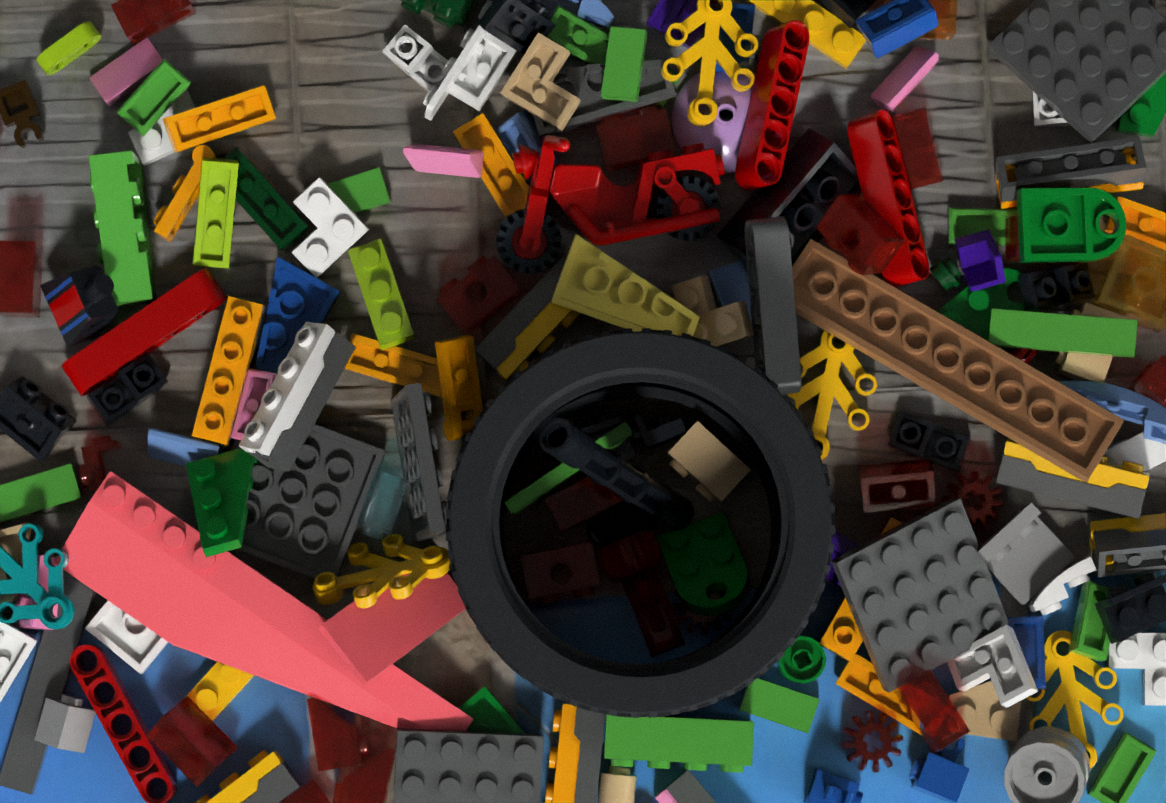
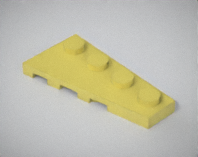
[551,233,700,336]

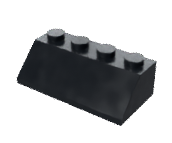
[717,128,862,266]

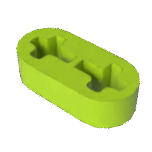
[36,21,102,76]

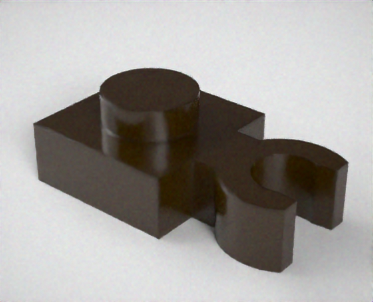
[0,80,44,149]

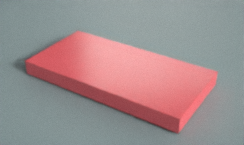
[318,573,466,686]

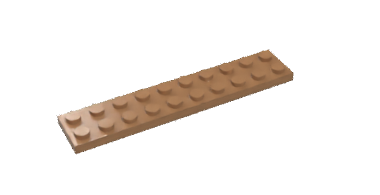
[792,239,1124,483]

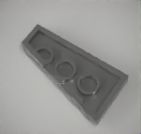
[534,59,678,138]

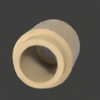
[598,766,637,803]

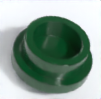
[930,256,962,290]

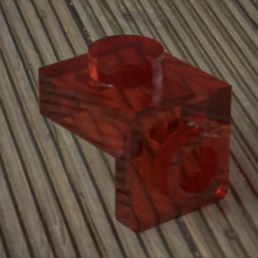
[79,435,123,492]

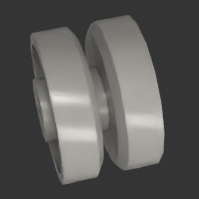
[1004,726,1090,803]

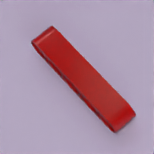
[735,20,810,191]
[847,109,930,288]
[61,268,227,397]
[70,644,177,803]

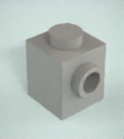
[34,694,95,753]

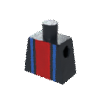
[40,265,118,347]

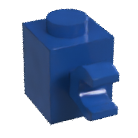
[909,731,970,803]
[804,768,863,803]

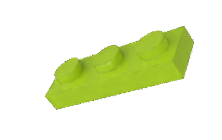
[192,157,239,268]
[347,239,416,350]

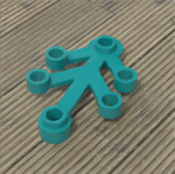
[0,524,75,629]

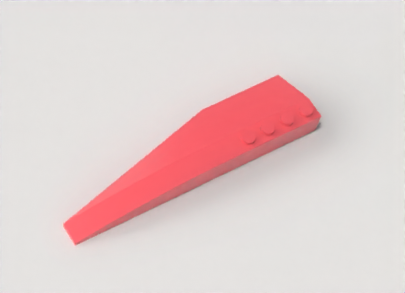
[54,471,474,731]

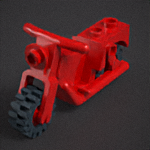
[496,135,725,274]

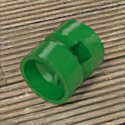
[776,636,826,684]

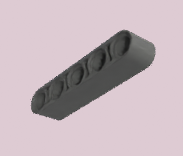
[744,216,801,394]

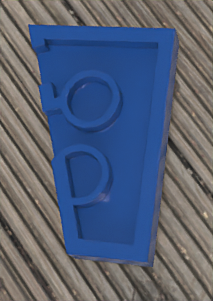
[255,256,341,374]

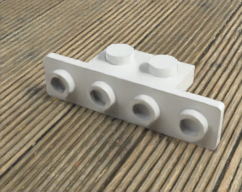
[423,0,517,121]

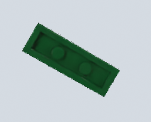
[223,147,308,251]

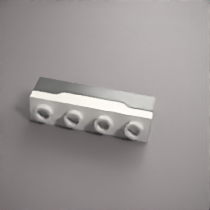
[238,322,356,471]

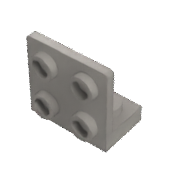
[977,502,1074,605]

